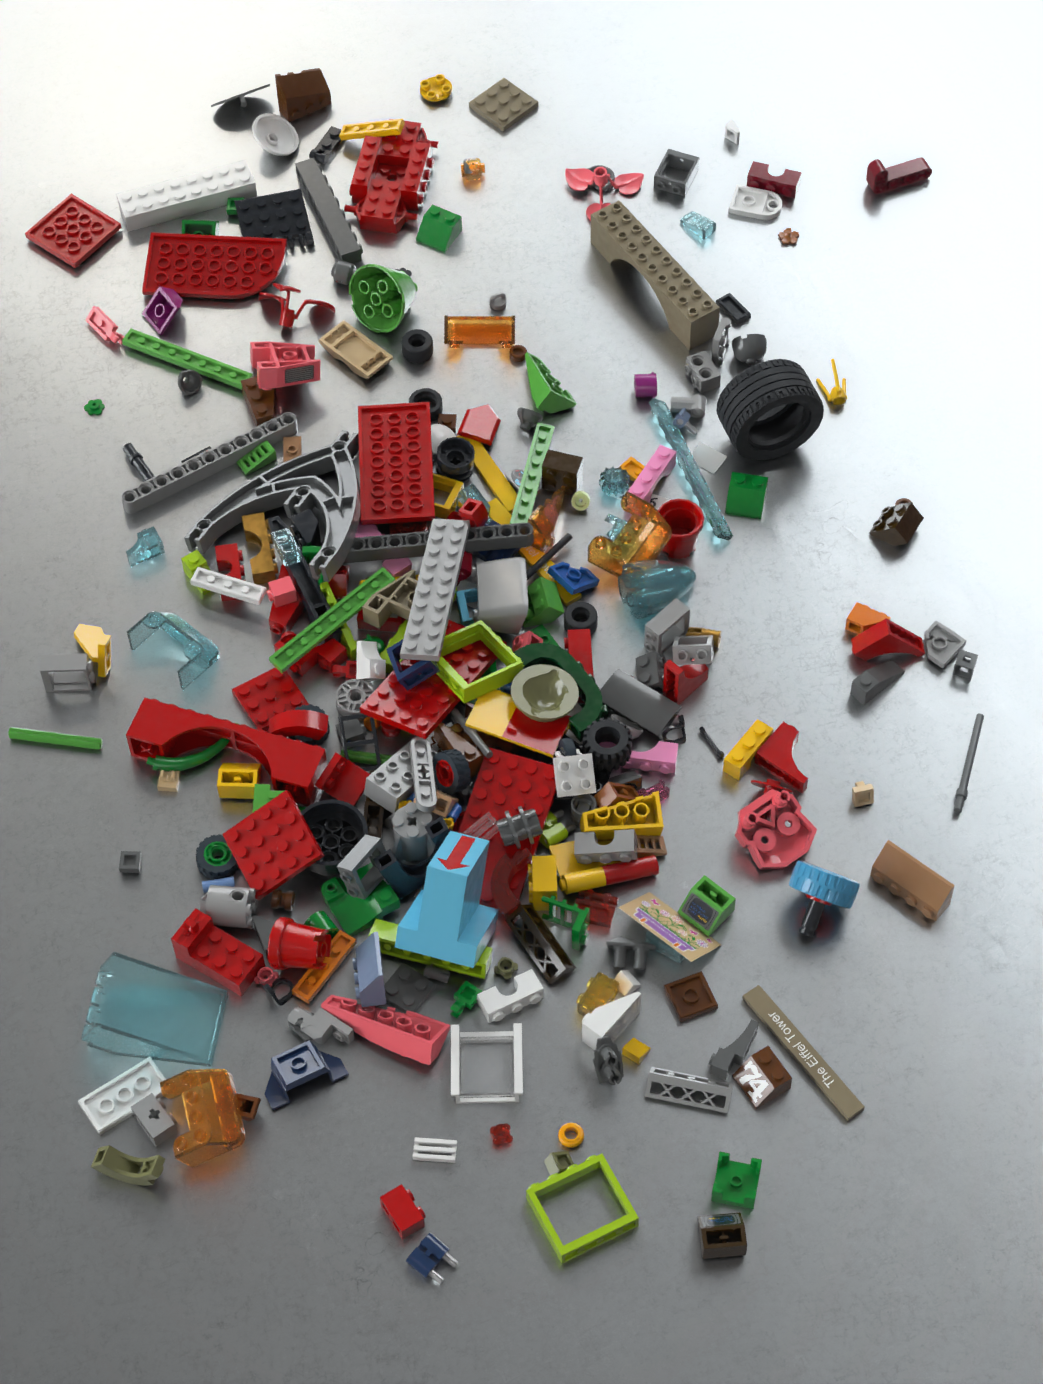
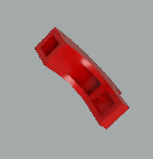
[446,498,488,527]
[267,710,329,741]

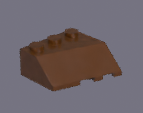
[275,68,332,122]

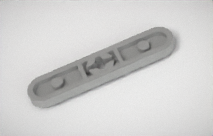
[410,737,437,812]

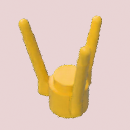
[816,358,848,405]

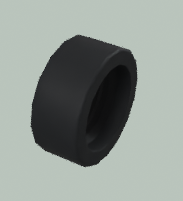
[409,388,443,422]

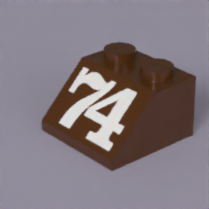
[732,1046,792,1109]

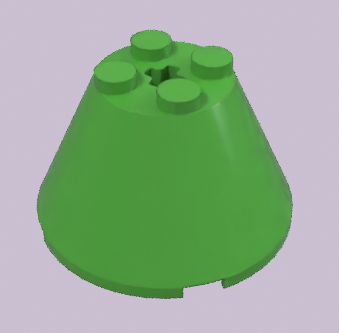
[349,264,418,333]

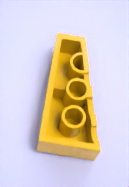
[580,791,664,840]

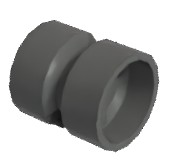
[571,794,596,828]

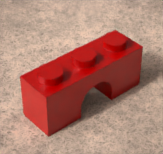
[215,543,246,601]

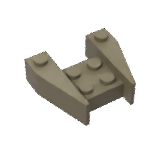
[362,569,418,629]

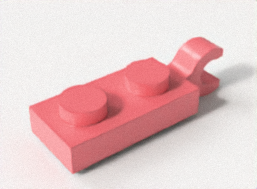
[85,306,124,344]

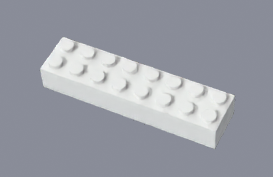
[116,160,257,232]

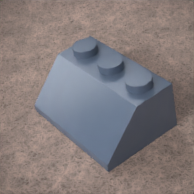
[352,932,386,1007]

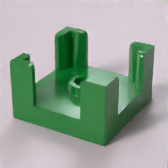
[711,1152,762,1209]

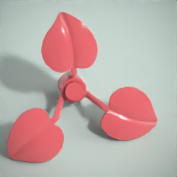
[565,167,644,221]

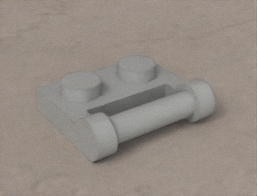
[711,317,731,364]

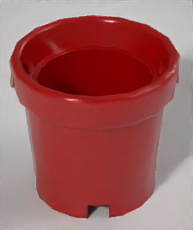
[656,499,704,559]
[268,917,332,970]

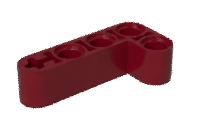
[866,157,932,194]

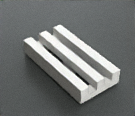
[413,1137,457,1163]

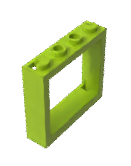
[436,620,524,704]
[526,1153,639,1264]

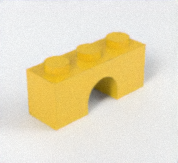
[723,719,773,781]

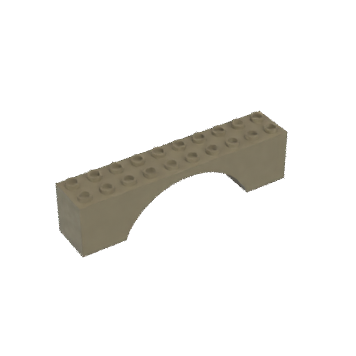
[591,200,720,350]

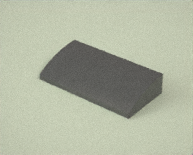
[600,669,682,739]

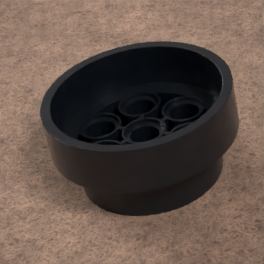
[301,800,368,876]

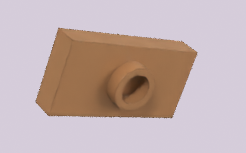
[283,436,302,462]

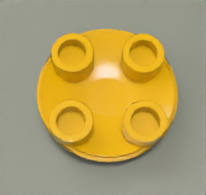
[420,74,452,102]

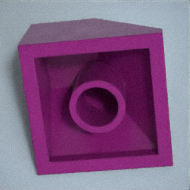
[142,286,183,335]

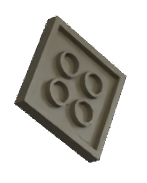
[469,78,538,132]

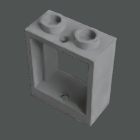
[644,598,690,655]
[672,635,714,665]
[40,653,96,692]

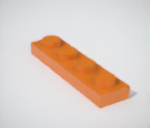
[292,930,357,1004]

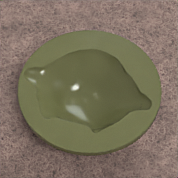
[511,664,579,722]

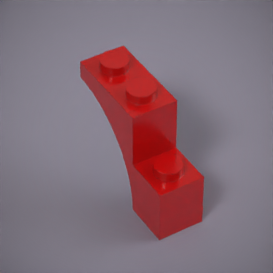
[274,638,348,676]

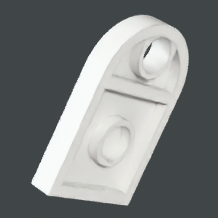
[728,184,782,220]

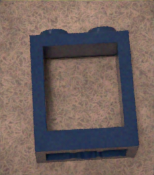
[386,639,440,691]

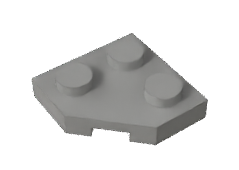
[924,620,967,668]

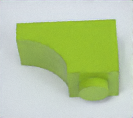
[181,550,211,595]

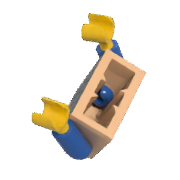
[398,790,462,830]

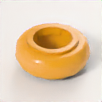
[558,1122,584,1148]

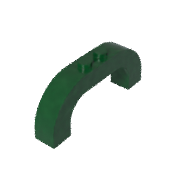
[513,643,602,742]

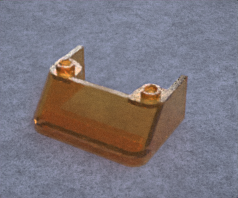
[444,315,516,348]

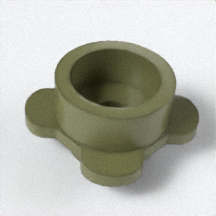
[494,957,518,980]

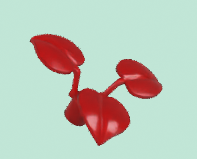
[259,283,336,328]

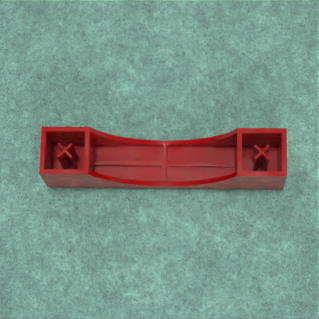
[126,697,328,807]

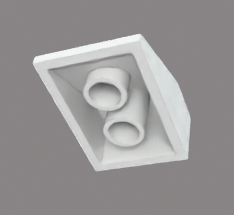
[582,991,641,1050]

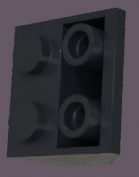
[289,509,321,552]

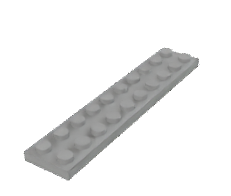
[400,519,470,661]

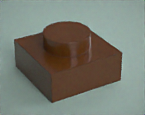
[438,414,457,433]

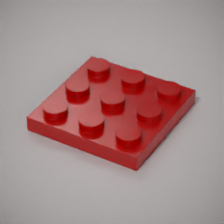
[232,667,309,731]

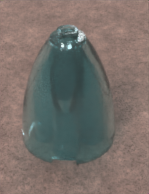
[618,560,696,619]

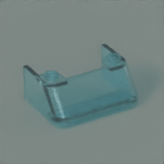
[127,611,220,690]

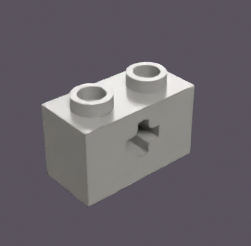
[131,1093,177,1147]

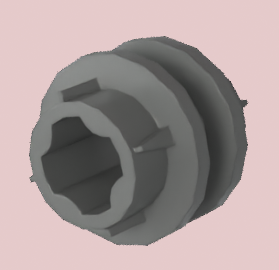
[496,806,543,849]

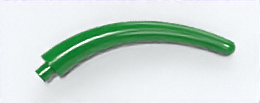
[146,723,238,772]

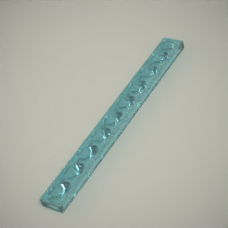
[649,398,733,541]

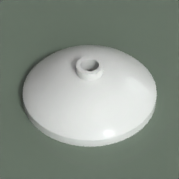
[252,113,299,156]

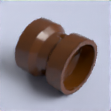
[271,889,295,911]

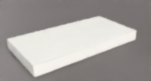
[78,1057,172,1135]

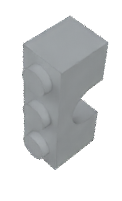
[574,829,637,864]

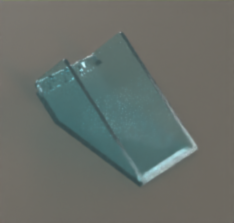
[81,952,228,1067]

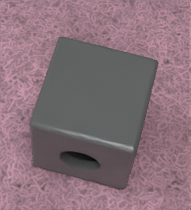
[953,650,978,680]

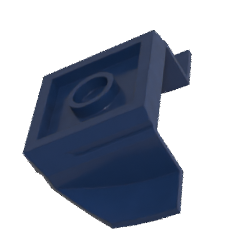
[265,1040,349,1110]

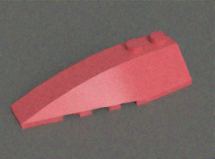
[321,995,450,1065]

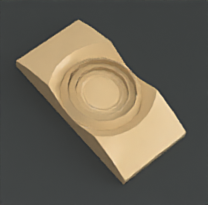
[319,320,393,379]

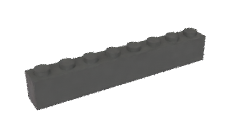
[295,158,363,264]

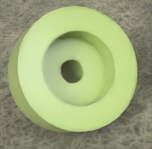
[571,491,590,511]

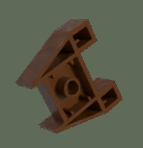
[434,702,525,778]

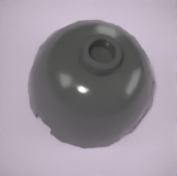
[732,334,767,365]

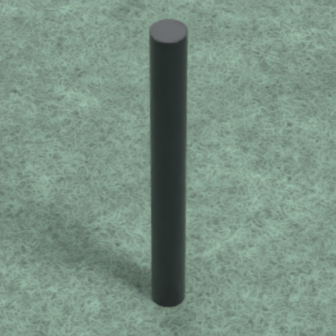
[526,533,573,580]

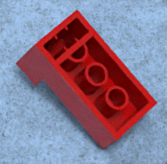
[171,908,265,997]

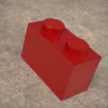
[380,1184,426,1240]

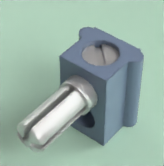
[672,408,698,435]

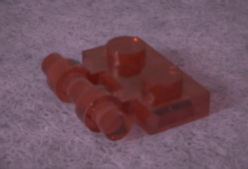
[571,889,619,928]

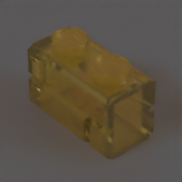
[576,972,620,1016]

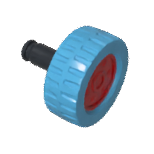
[789,860,860,937]

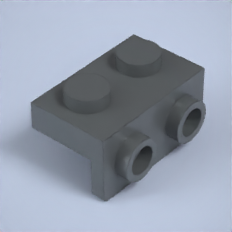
[636,650,667,690]

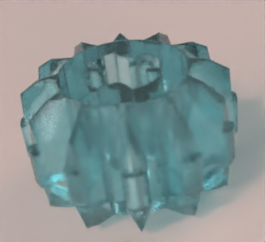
[599,466,630,496]

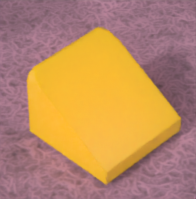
[622,1037,651,1065]

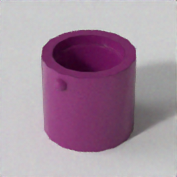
[634,372,657,398]

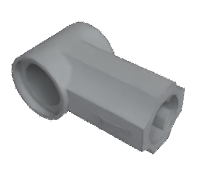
[670,394,707,418]

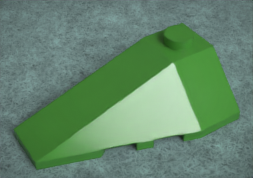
[525,352,576,413]

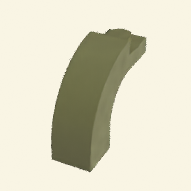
[91,1145,165,1186]

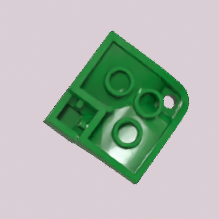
[321,863,400,937]

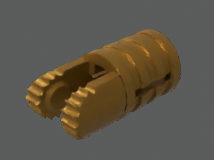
[685,627,721,648]

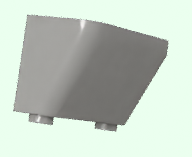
[469,557,528,635]

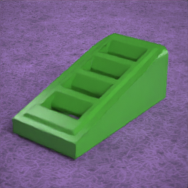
[237,440,277,476]

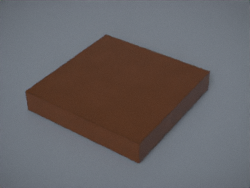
[664,971,718,1022]

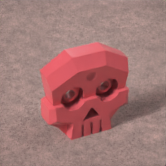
[735,789,817,869]

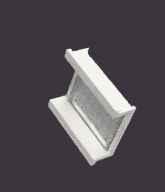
[451,1023,523,1104]

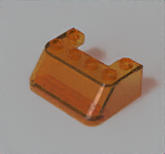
[588,491,672,584]
[160,1069,245,1168]

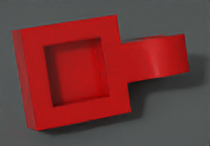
[332,661,365,681]

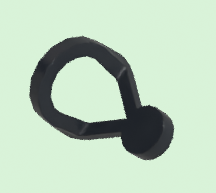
[662,715,686,744]
[263,978,294,1006]

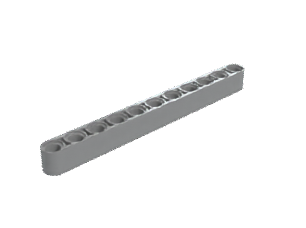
[121,412,298,514]

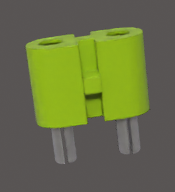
[540,809,576,849]

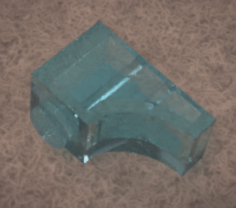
[126,526,165,567]

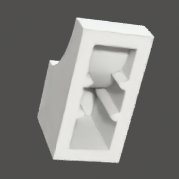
[356,641,386,680]

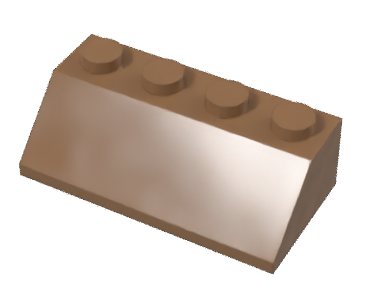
[870,840,955,921]

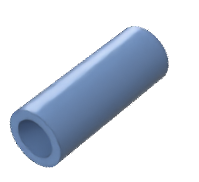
[202,876,235,893]

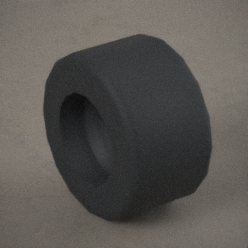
[401,329,433,363]
[564,602,598,635]

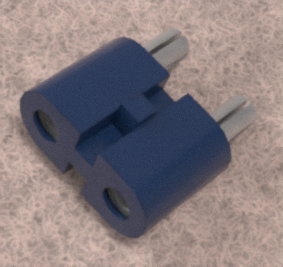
[406,1233,458,1284]

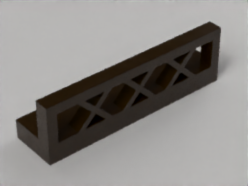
[505,904,576,984]

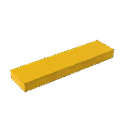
[339,119,405,141]

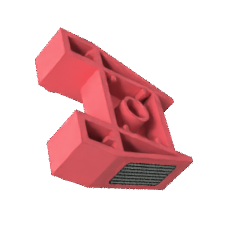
[250,341,320,390]

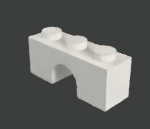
[477,969,544,1023]

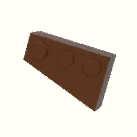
[241,376,276,427]

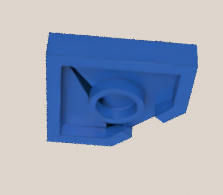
[548,562,600,595]

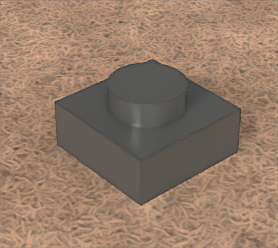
[119,851,142,873]

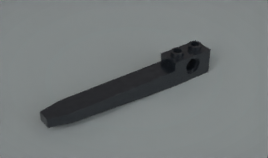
[268,516,342,645]

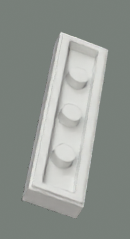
[190,567,267,606]

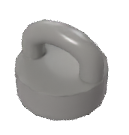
[489,292,507,310]

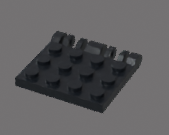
[235,189,314,250]

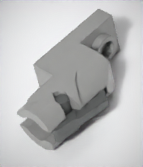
[287,1006,355,1044]

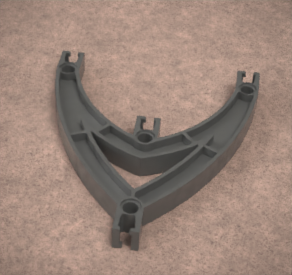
[184,430,361,582]

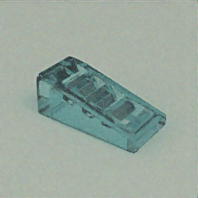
[680,211,716,239]
[271,528,302,566]

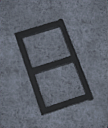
[338,714,381,772]

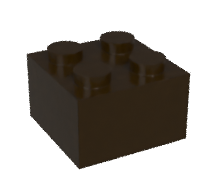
[542,449,583,496]

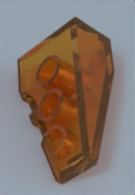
[528,485,566,552]

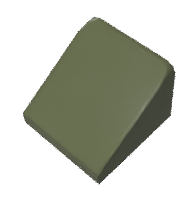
[544,1150,574,1176]

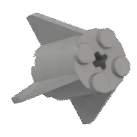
[384,802,441,862]

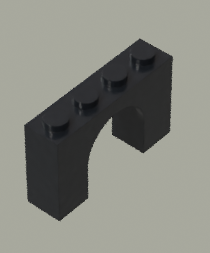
[373,816,452,899]

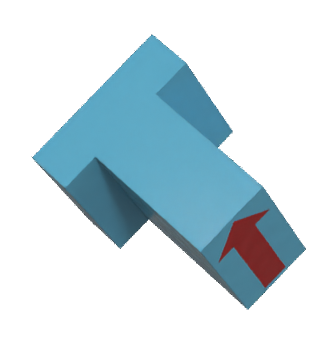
[395,831,499,968]

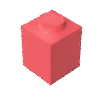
[267,576,297,607]

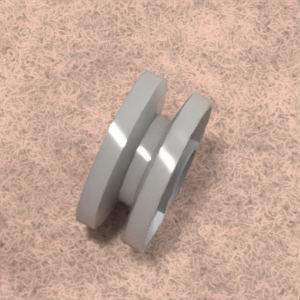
[336,679,375,722]

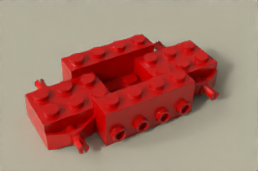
[344,119,439,234]

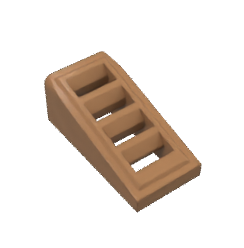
[636,835,667,858]

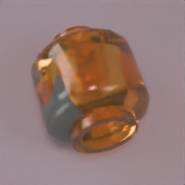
[461,158,485,181]

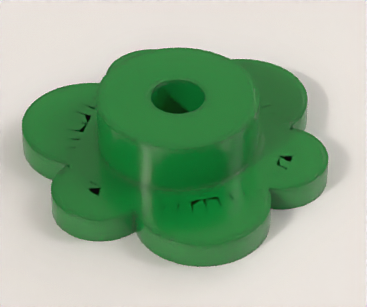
[84,399,105,415]

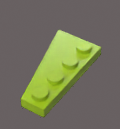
[320,582,357,661]

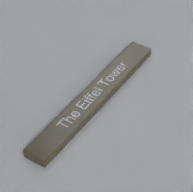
[742,985,865,1121]

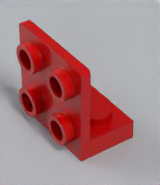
[315,752,370,806]

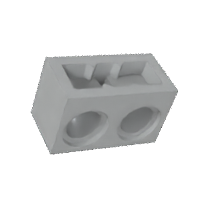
[684,350,721,393]

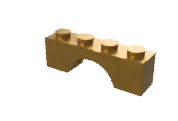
[242,512,279,585]

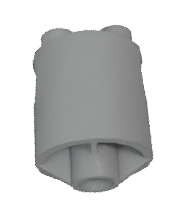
[200,885,257,929]

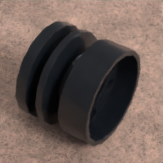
[436,437,475,484]

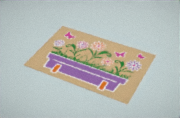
[618,892,721,962]

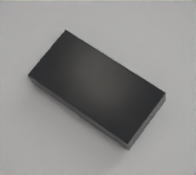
[716,293,751,325]

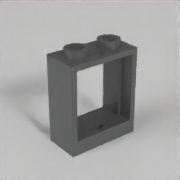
[654,149,700,197]
[337,834,386,900]

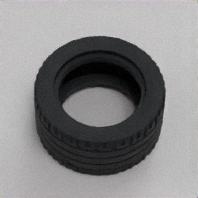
[716,359,824,461]

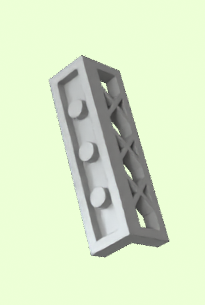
[645,1067,734,1113]

